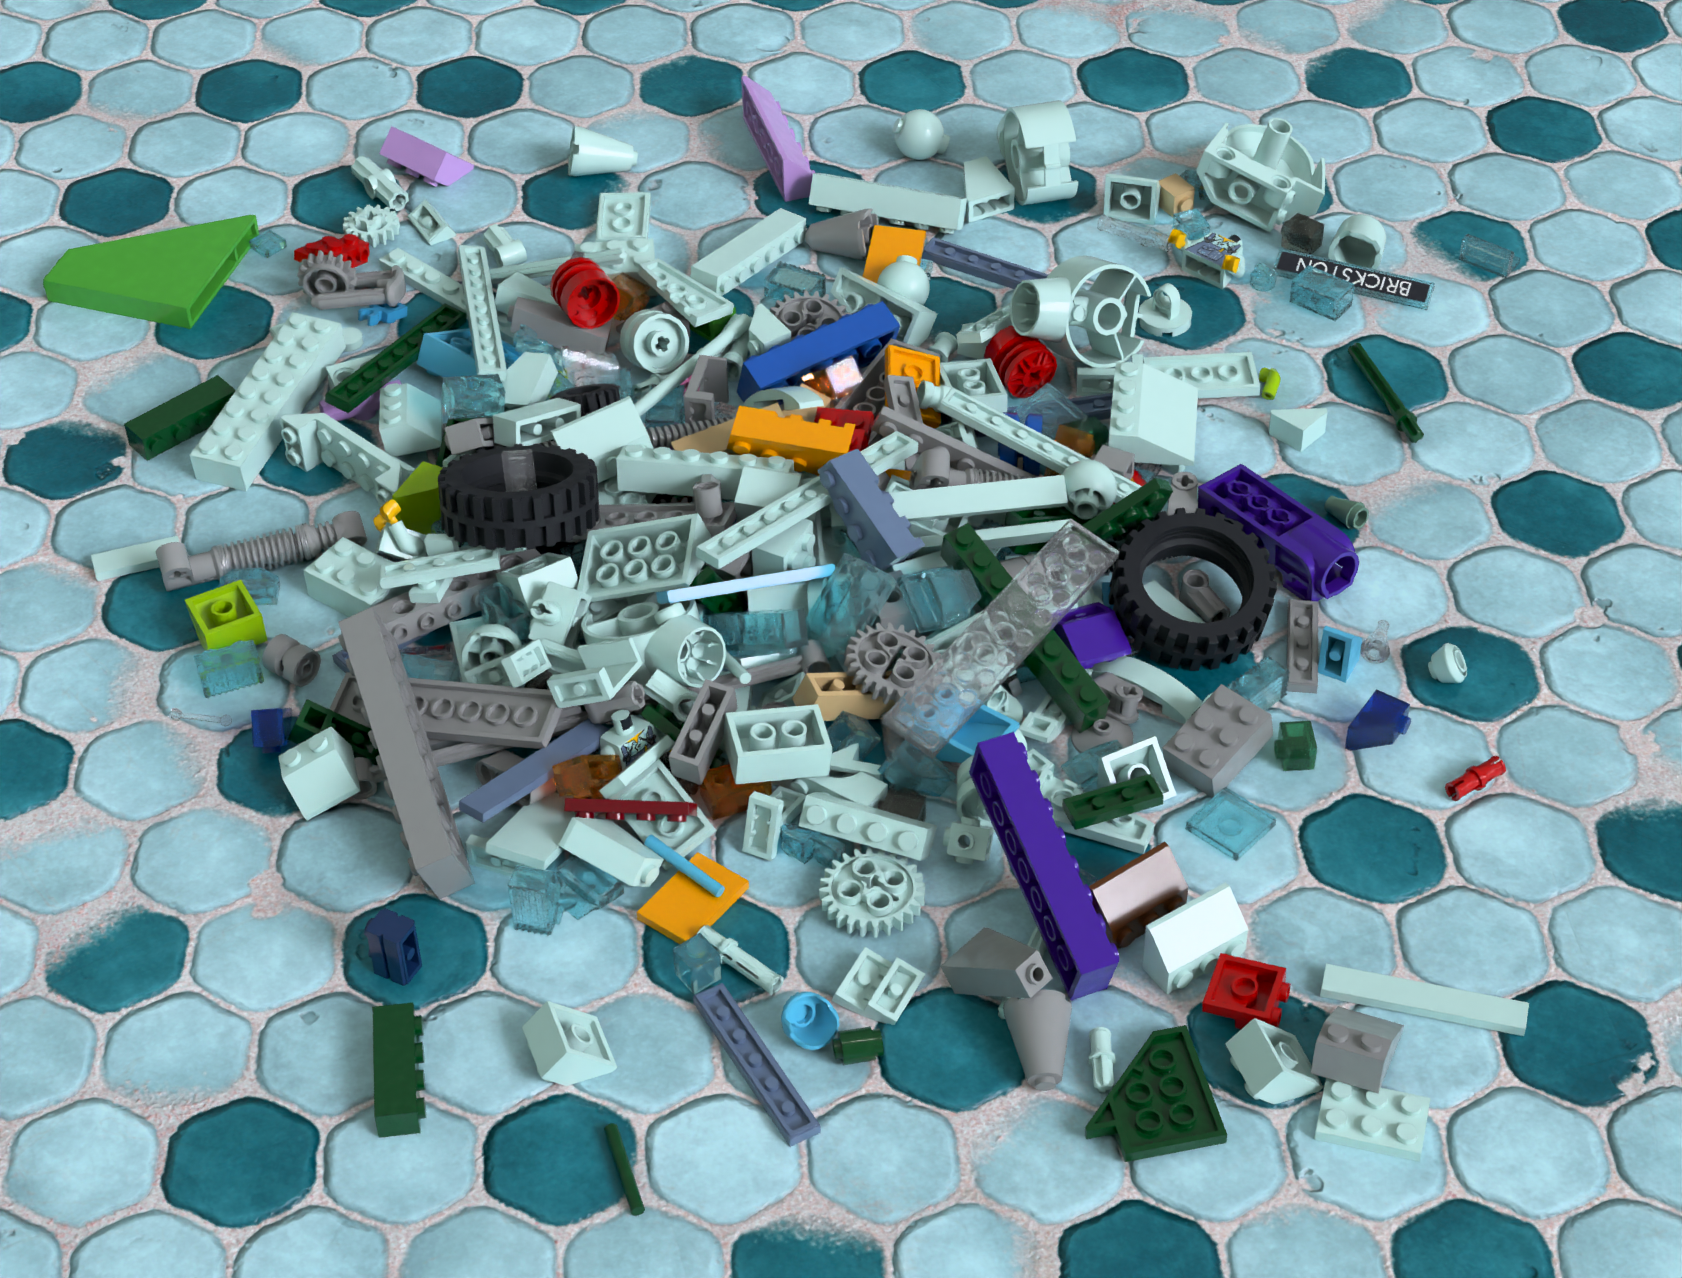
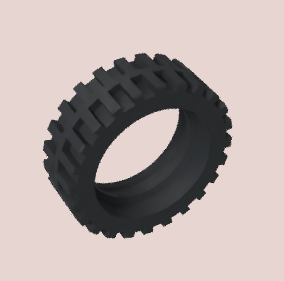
[438,444,600,551]
[1108,508,1277,671]

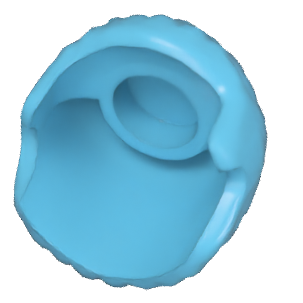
[781,992,840,1050]

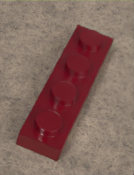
[564,798,698,822]

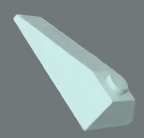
[830,267,938,347]

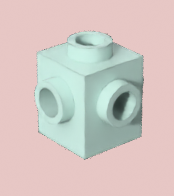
[943,816,994,864]

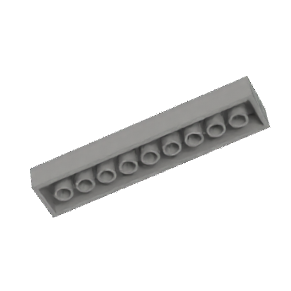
[338,607,475,899]

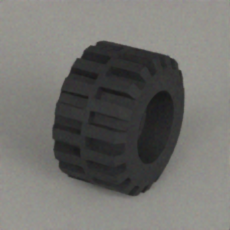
[549,383,620,417]

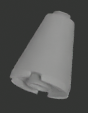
[805,209,880,261]
[1003,990,1072,1091]

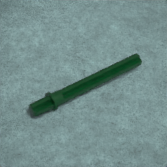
[1348,343,1424,443]

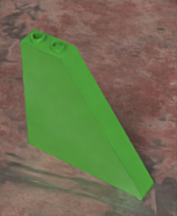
[43,215,260,329]

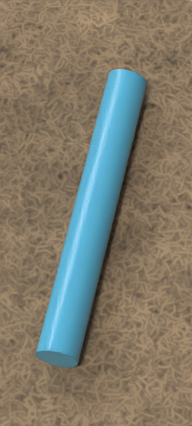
[644,835,725,898]

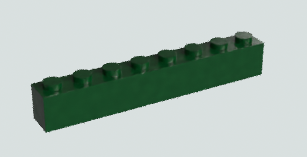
[940,523,1110,733]

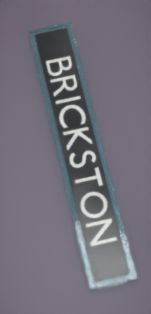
[1272,248,1435,310]

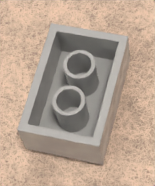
[1162,684,1273,799]

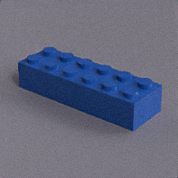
[736,301,900,406]

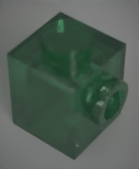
[1274,721,1317,771]

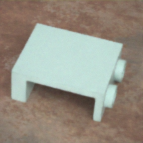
[546,637,643,709]

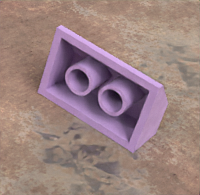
[379,126,474,187]

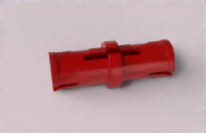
[1445,756,1506,801]

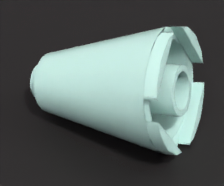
[568,126,638,177]

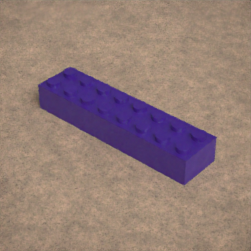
[969,732,1119,1000]

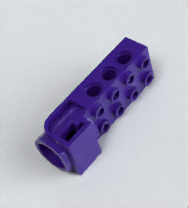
[1198,464,1359,601]

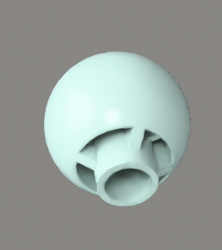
[893,109,950,160]
[877,255,930,305]
[1062,459,1117,519]

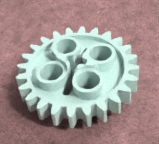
[819,847,925,938]

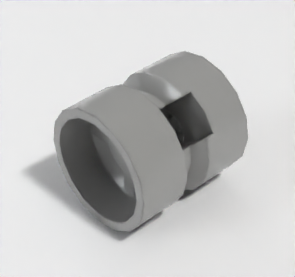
[262,634,321,687]

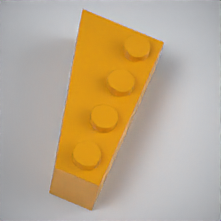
[727,405,856,476]

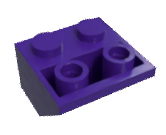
[1047,602,1132,669]

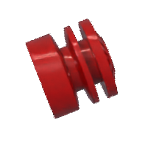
[550,257,620,329]
[984,325,1057,398]

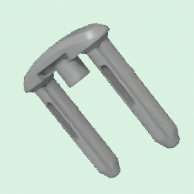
[311,265,406,310]

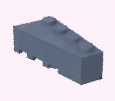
[817,449,926,576]

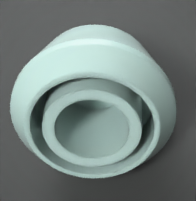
[1428,643,1467,683]

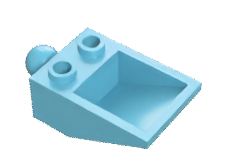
[899,683,1020,763]

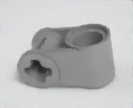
[1167,472,1198,516]
[1094,672,1143,724]

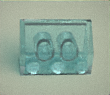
[799,553,897,658]

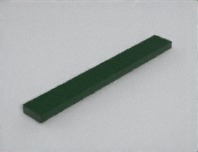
[325,303,467,413]

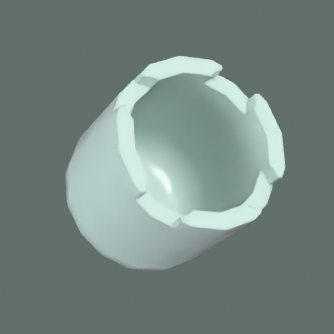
[1328,214,1386,272]

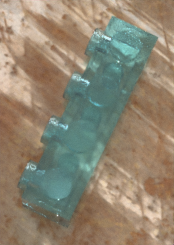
[703,608,809,656]

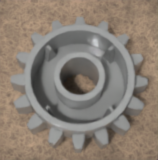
[297,250,357,298]

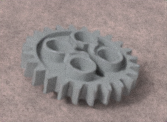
[770,290,851,340]
[843,623,944,707]

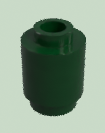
[832,1026,884,1065]

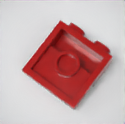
[294,234,370,268]
[814,407,874,452]
[1202,953,1291,1029]

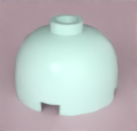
[461,624,522,670]

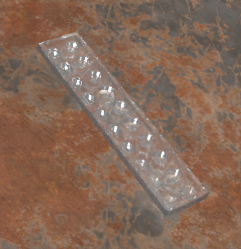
[882,518,1119,759]

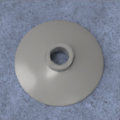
[1071,715,1133,761]

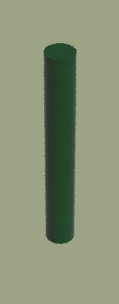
[604,1123,645,1216]

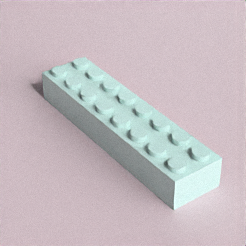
[190,312,346,491]

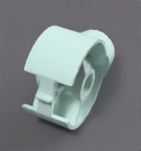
[996,100,1078,205]
[1010,256,1151,368]
[581,588,726,688]

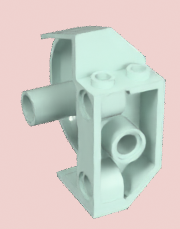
[1196,118,1325,232]

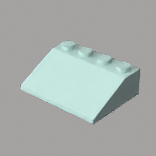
[1109,362,1198,466]
[577,513,711,602]

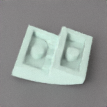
[832,947,926,1025]

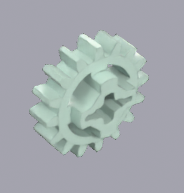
[343,205,400,248]

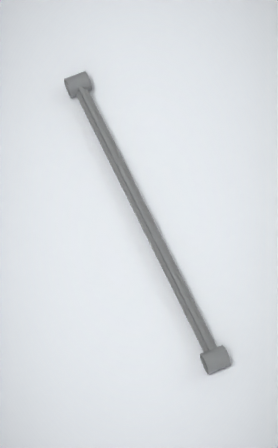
[351,640,831,799]

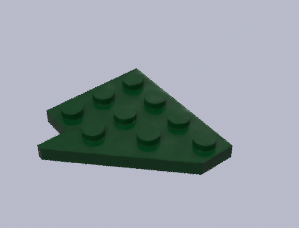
[1059,478,1173,558]
[1085,1025,1227,1162]

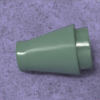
[1325,496,1369,529]

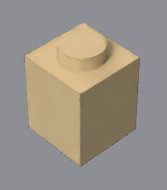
[1159,173,1195,218]

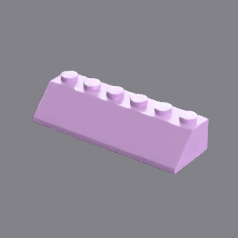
[741,76,815,202]

